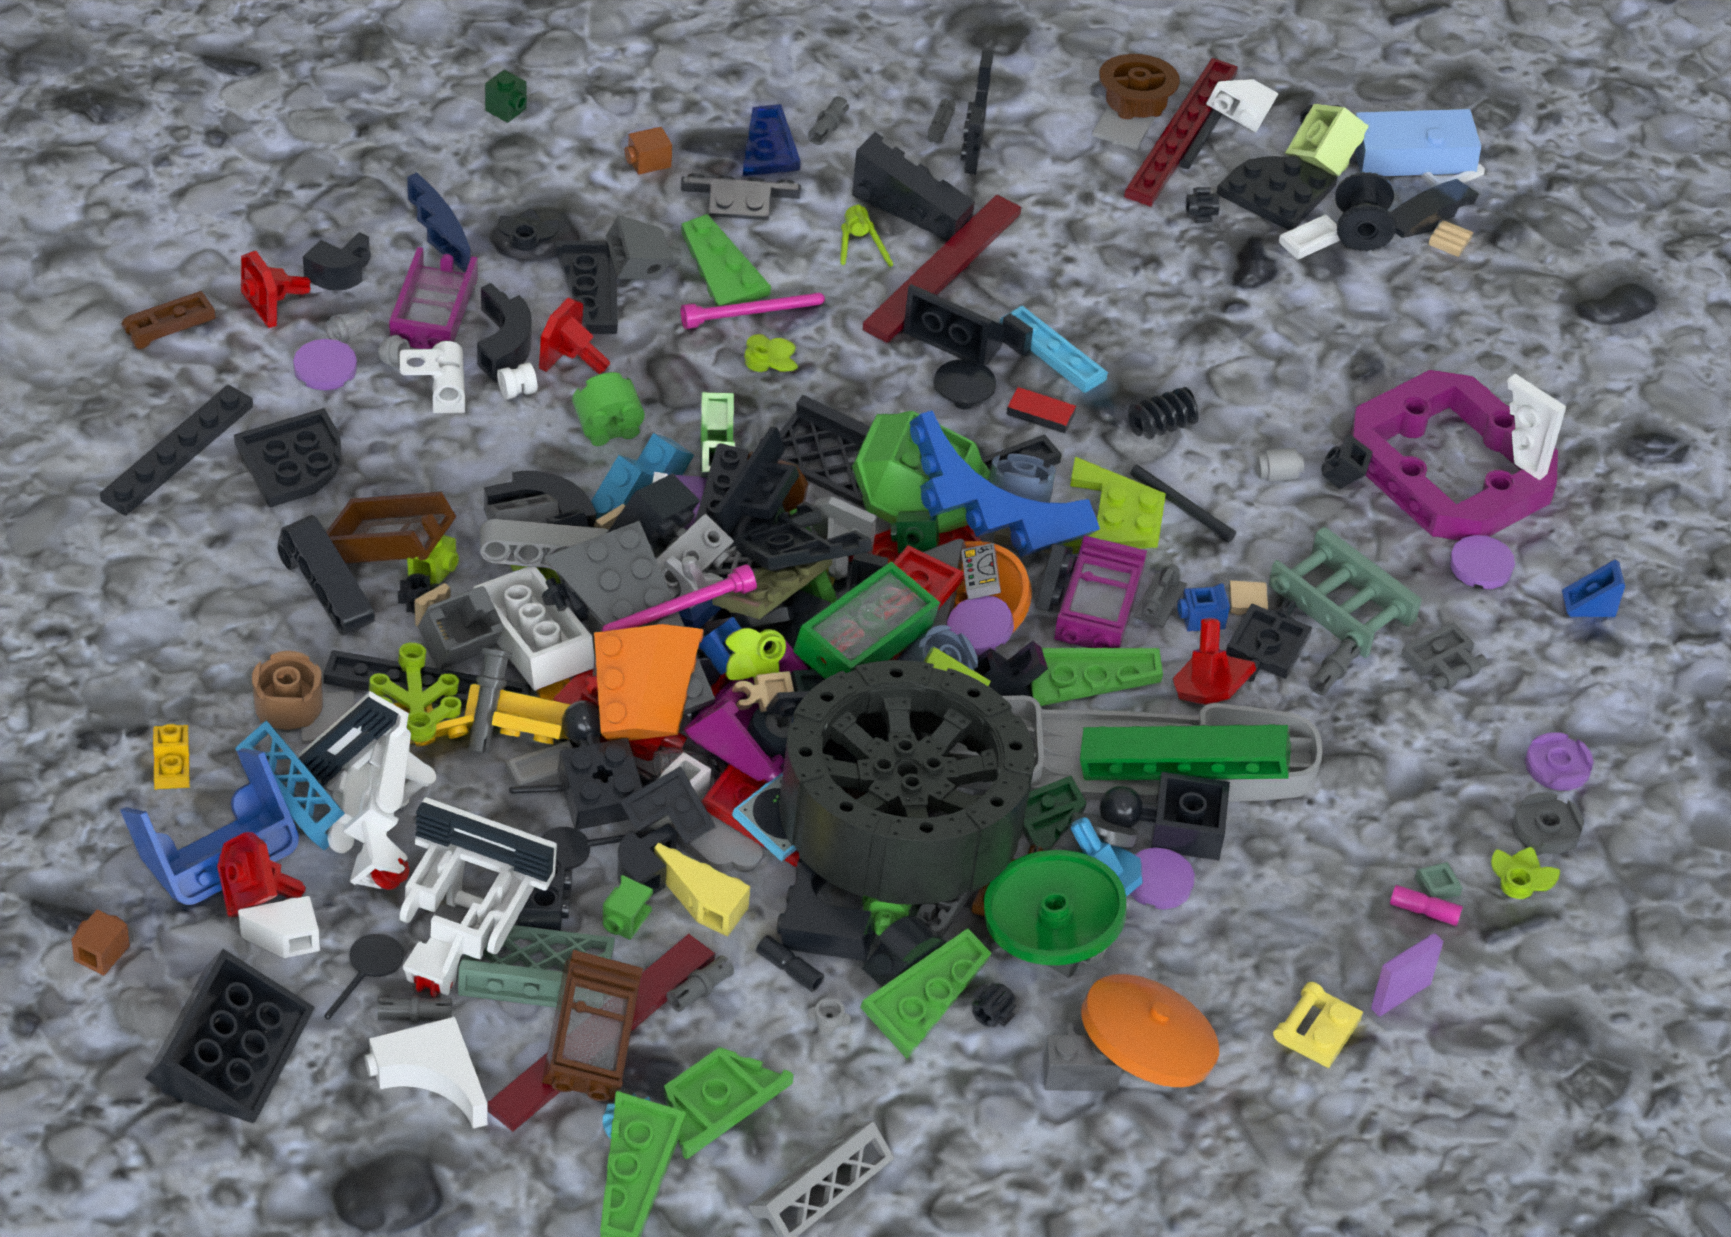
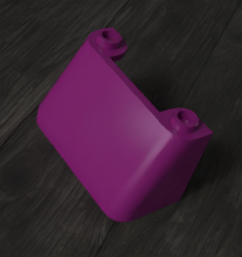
[684,640,809,782]

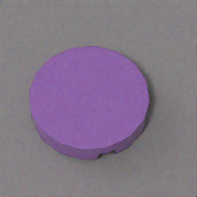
[293,339,357,391]
[1450,535,1515,589]
[947,596,1014,656]
[1525,733,1594,791]
[1130,847,1195,910]

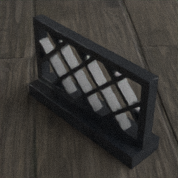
[779,395,870,508]

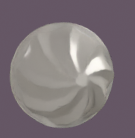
[378,335,410,367]

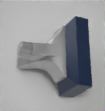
[664,556,725,629]

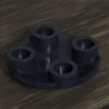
[934,359,996,410]

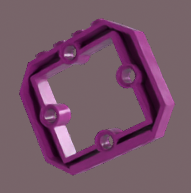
[1350,370,1558,541]

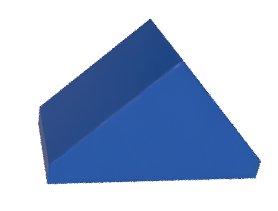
[1562,559,1625,617]

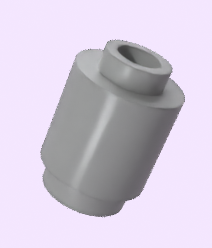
[1256,448,1304,482]

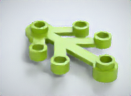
[369,642,461,742]

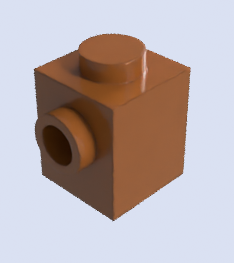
[625,126,672,175]
[71,909,130,976]

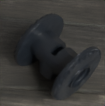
[1335,172,1396,252]

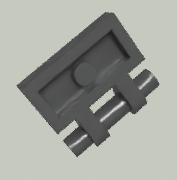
[1401,622,1488,691]

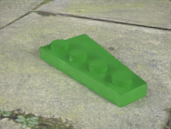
[681,214,771,307]
[1029,648,1163,706]
[860,928,991,1059]
[600,1091,687,1237]

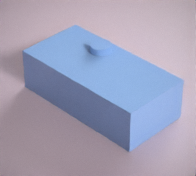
[1355,109,1481,176]

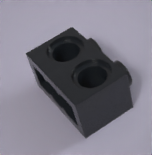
[518,854,572,931]

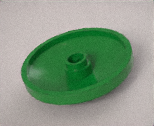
[984,850,1127,965]

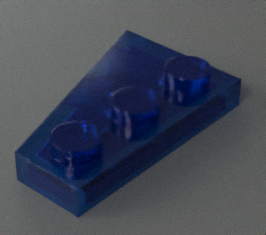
[742,104,801,177]

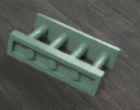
[1268,526,1422,658]

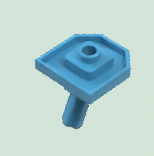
[1071,817,1143,897]

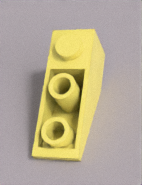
[654,843,750,937]

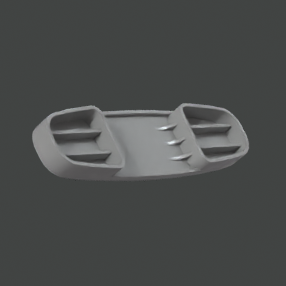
[920,695,1323,802]

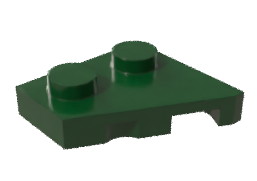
[1022,776,1087,852]

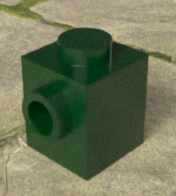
[485,69,527,123]
[891,511,940,553]

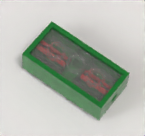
[793,562,940,679]

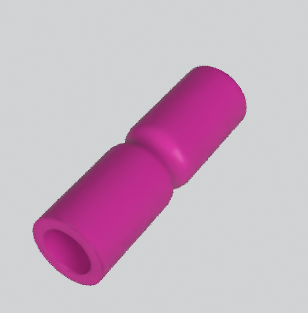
[1390,885,1463,926]

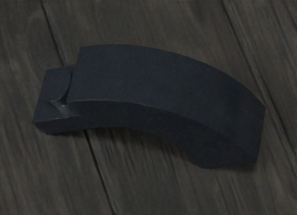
[477,283,532,383]
[484,471,596,528]

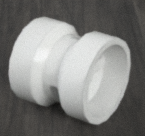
[497,362,538,400]

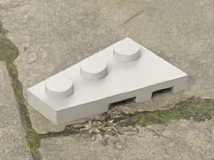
[1507,374,1566,480]

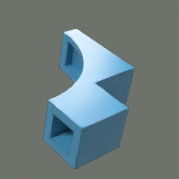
[591,433,694,519]

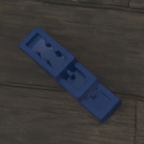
[407,172,471,273]

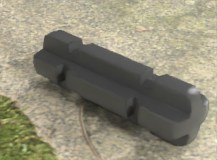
[927,98,956,144]

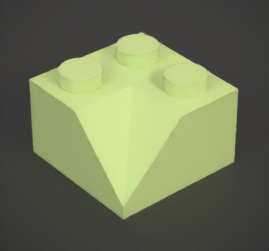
[1285,104,1369,176]

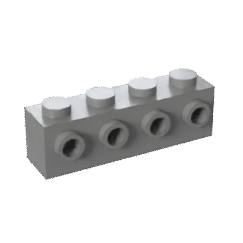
[656,514,734,599]

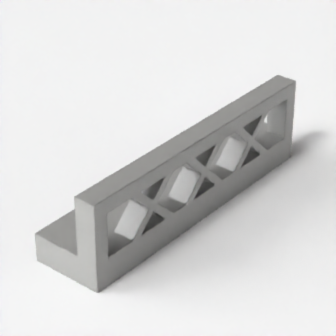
[748,1121,895,1237]

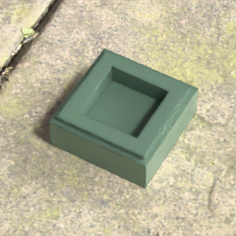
[1415,862,1463,900]

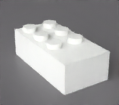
[473,566,595,690]

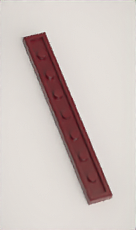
[1124,58,1238,207]
[862,194,1022,343]
[487,934,715,1132]

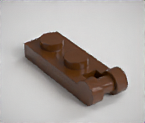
[121,291,216,349]

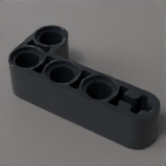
[277,515,375,636]

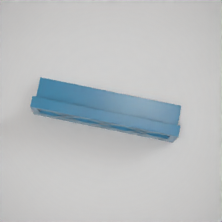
[235,720,345,851]

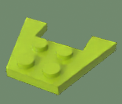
[1062,456,1166,554]

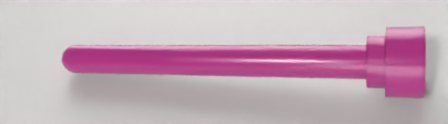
[680,293,825,329]
[602,564,757,632]

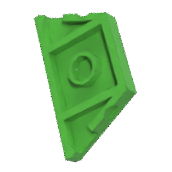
[664,1047,794,1160]

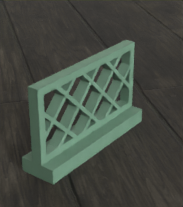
[458,925,615,1010]

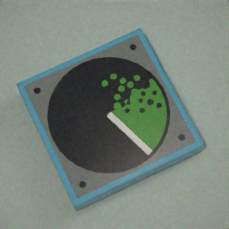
[732,773,797,862]

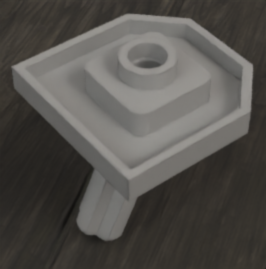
[811,496,877,580]

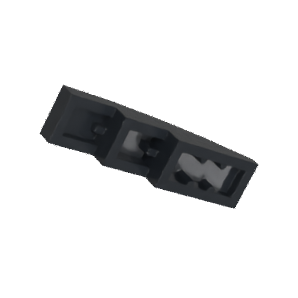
[1390,179,1479,238]

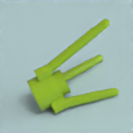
[840,204,893,267]

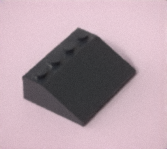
[144,949,315,1123]

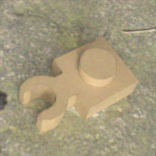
[732,671,794,712]

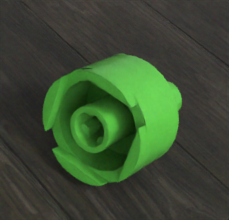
[572,372,645,446]

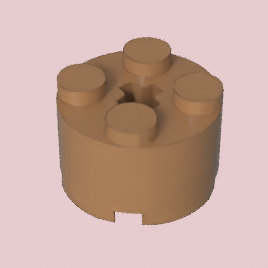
[252,651,323,730]

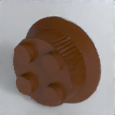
[1099,54,1180,119]

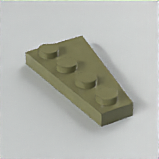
[712,559,833,620]

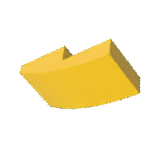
[153,724,190,790]

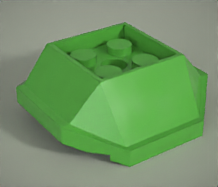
[852,411,990,533]

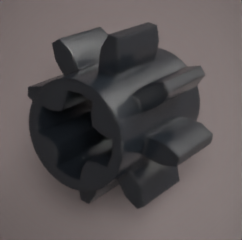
[1185,187,1220,223]
[397,573,439,614]
[971,983,1017,1028]

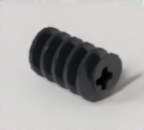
[1128,387,1199,440]

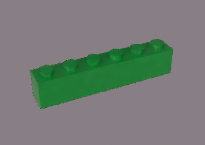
[1080,724,1291,781]

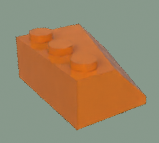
[594,624,704,741]

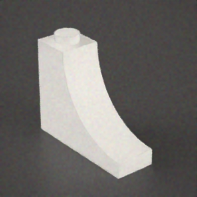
[364,1017,487,1129]

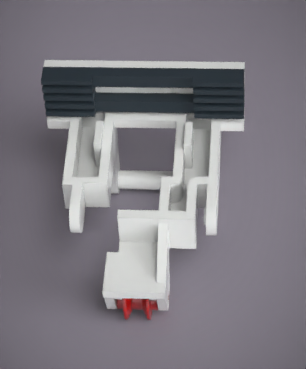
[298,691,436,890]
[400,797,557,998]

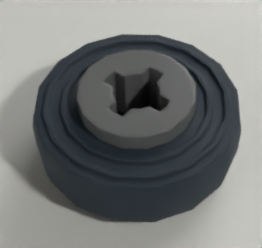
[747,708,794,759]

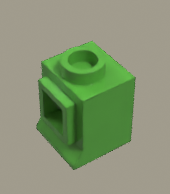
[602,875,653,940]

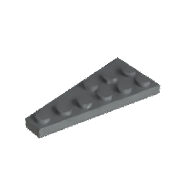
[544,521,715,715]

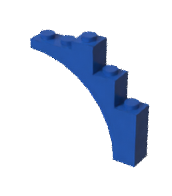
[909,410,1100,557]

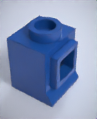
[1177,583,1230,632]
[698,617,742,675]

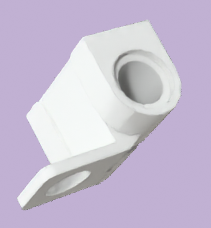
[400,341,465,413]

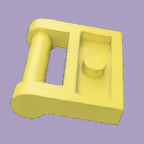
[1273,982,1363,1068]

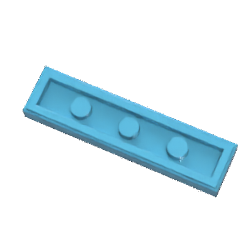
[1000,306,1108,393]

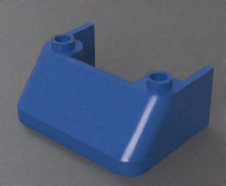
[120,748,299,905]

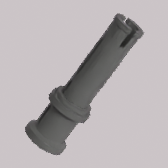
[467,647,513,754]

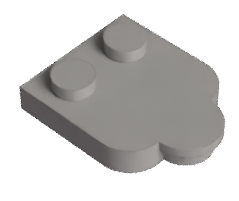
[673,813,762,873]

